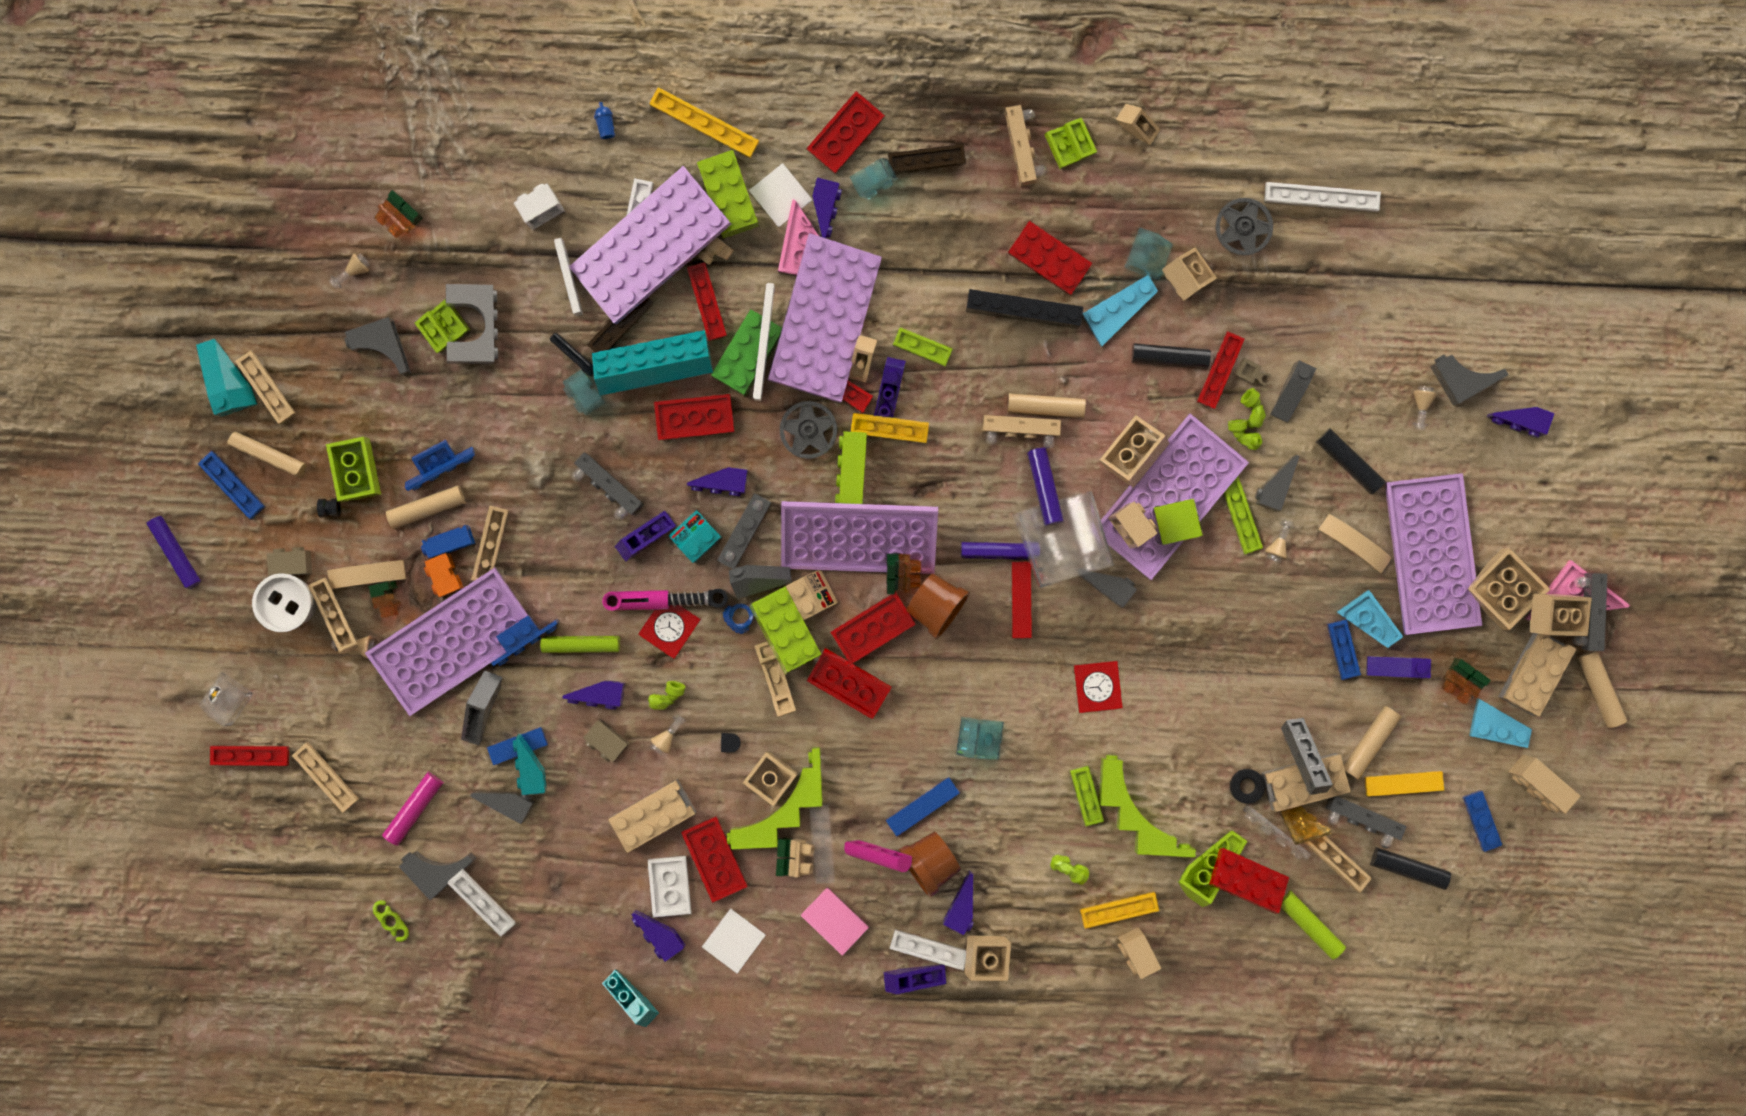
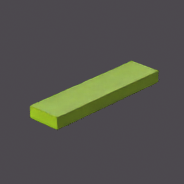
[1223,476,1263,554]

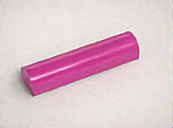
[382,771,444,846]
[844,840,912,872]

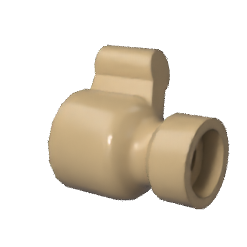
[697,237,734,265]

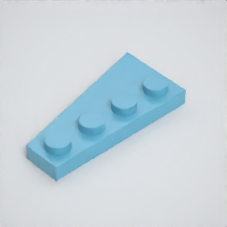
[1082,275,1158,347]

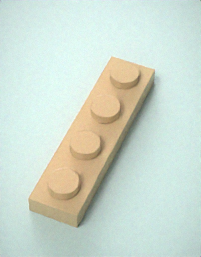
[235,350,296,425]
[292,742,359,813]

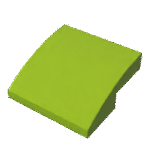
[1044,117,1097,169]
[415,299,470,353]
[1154,498,1203,545]

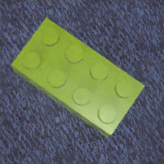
[697,150,759,239]
[835,431,867,504]
[750,586,822,675]

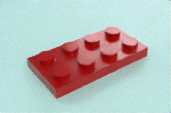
[806,91,885,175]
[1007,221,1092,296]
[654,394,735,441]
[830,592,916,663]
[807,648,892,720]
[681,816,748,903]
[1209,848,1289,914]

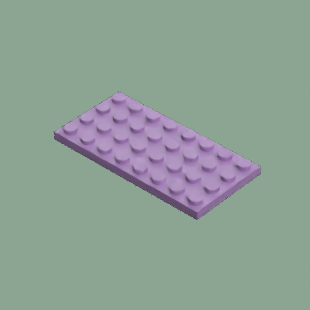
[570,166,731,325]
[767,233,882,403]
[1092,414,1249,580]
[1385,473,1482,635]
[781,501,938,574]
[365,567,528,716]

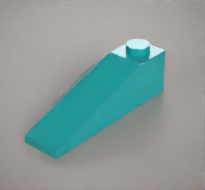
[196,339,258,417]

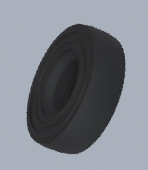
[1230,769,1265,804]

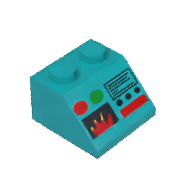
[669,510,723,564]

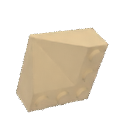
[1468,548,1550,630]

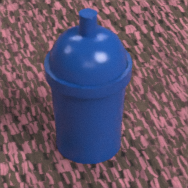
[594,102,615,139]

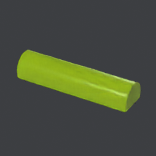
[540,636,620,653]
[1281,890,1346,960]

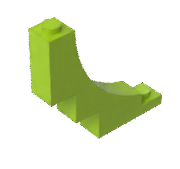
[727,747,823,849]
[1099,755,1196,857]

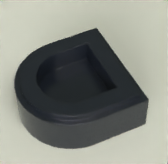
[721,733,741,753]

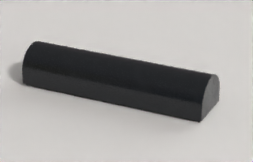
[1131,343,1211,369]
[1316,428,1386,495]
[1370,847,1451,890]

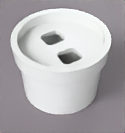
[252,574,317,632]

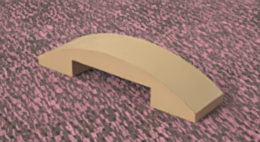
[1318,514,1392,574]
[327,560,406,589]
[755,641,796,717]

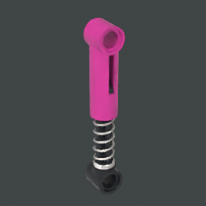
[602,589,729,611]

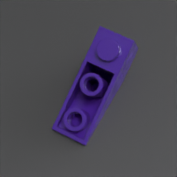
[812,177,842,239]
[874,357,906,418]
[1487,407,1555,438]
[687,467,748,496]
[562,680,625,710]
[631,910,686,962]

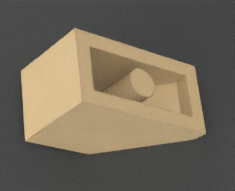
[1116,104,1160,145]
[848,335,877,383]

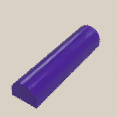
[1027,447,1064,526]
[146,516,202,589]
[961,542,1039,560]

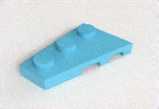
[1337,590,1403,648]
[1469,698,1532,748]

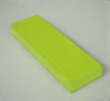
[893,327,953,367]
[1070,766,1104,827]

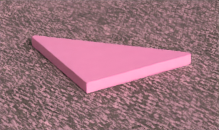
[778,199,819,276]
[1525,560,1630,620]

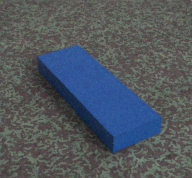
[1327,619,1361,680]
[487,727,548,765]

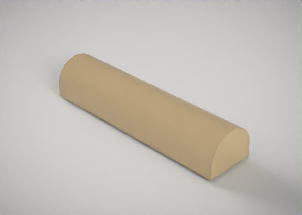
[1007,393,1086,418]
[227,431,306,478]
[386,485,466,529]
[471,505,509,581]
[308,577,358,654]
[1577,651,1627,728]
[1344,706,1402,780]
[1301,826,1372,893]

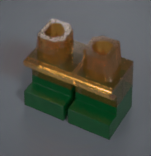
[374,190,423,238]
[886,554,921,594]
[368,581,401,618]
[1441,658,1491,705]

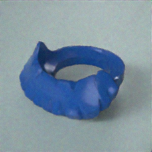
[723,604,753,634]

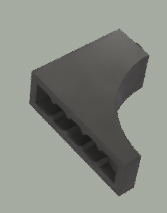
[345,317,411,376]
[1430,354,1509,406]
[461,671,502,746]
[399,851,476,900]

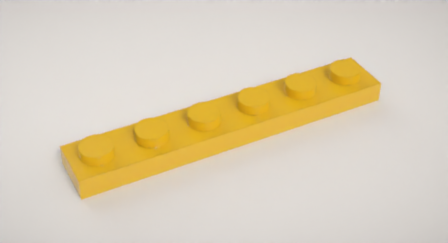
[649,87,759,159]

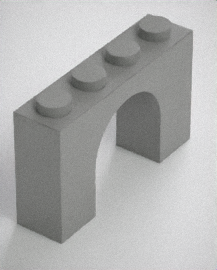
[446,284,498,364]

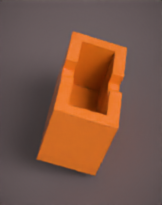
[424,553,464,597]

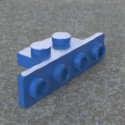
[405,440,475,491]
[491,615,559,666]

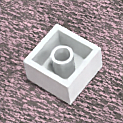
[514,184,565,230]

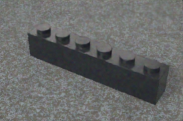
[965,289,1084,329]

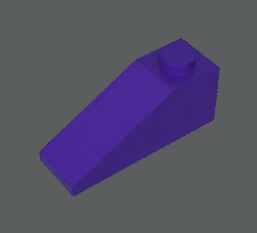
[614,511,676,562]
[1367,656,1431,678]
[943,870,974,935]
[883,964,947,994]

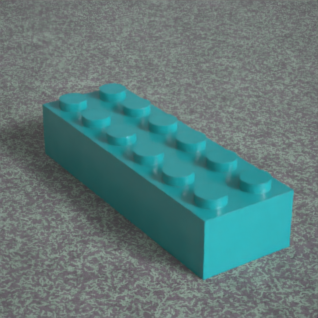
[592,330,713,396]

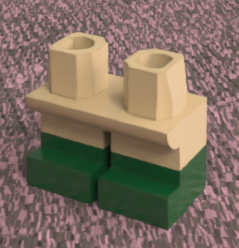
[776,837,815,877]

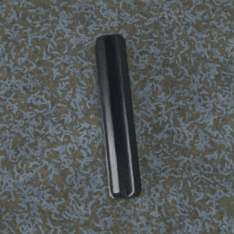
[550,333,594,376]

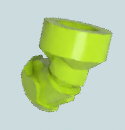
[1240,388,1266,428]
[1228,419,1263,450]
[648,681,685,710]
[1050,855,1089,885]

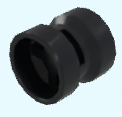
[317,498,341,518]

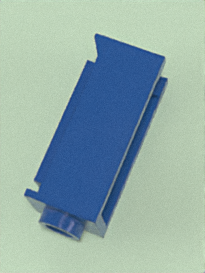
[421,525,476,559]

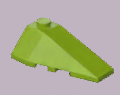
[1178,830,1247,907]

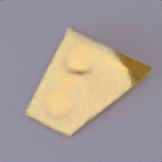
[1279,806,1331,845]

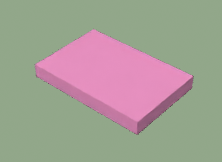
[801,887,869,955]

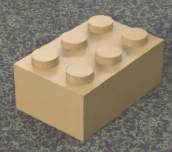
[1100,415,1170,488]
[1108,501,1157,549]
[1529,593,1592,636]
[1508,755,1581,814]

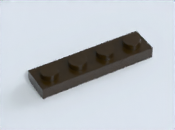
[888,144,966,174]
[587,298,654,352]

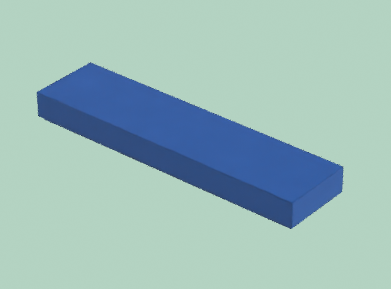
[198,451,266,520]
[886,777,960,837]

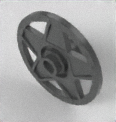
[1215,198,1273,256]
[780,401,837,459]

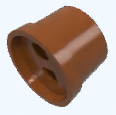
[906,574,970,639]
[897,831,961,898]

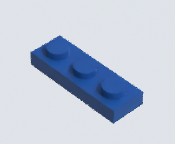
[1463,790,1502,852]

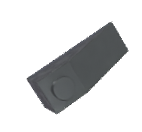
[1270,360,1317,423]
[1255,455,1300,511]
[729,565,792,599]
[1075,569,1137,608]
[470,791,535,824]

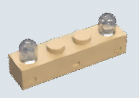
[1005,105,1047,187]
[982,415,1061,449]

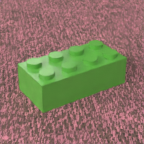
[711,309,782,397]

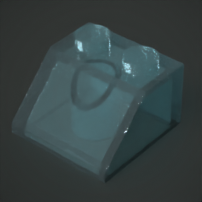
[1124,228,1173,280]
[956,716,1004,760]

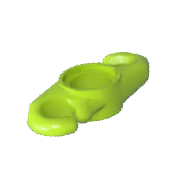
[373,900,409,942]

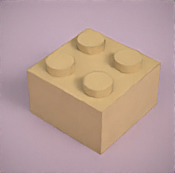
[743,750,798,806]
[1117,927,1161,979]
[964,936,1011,981]

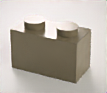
[267,547,312,576]
[583,719,630,762]

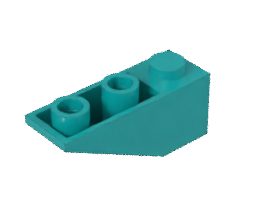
[513,734,547,795]
[602,969,659,1027]

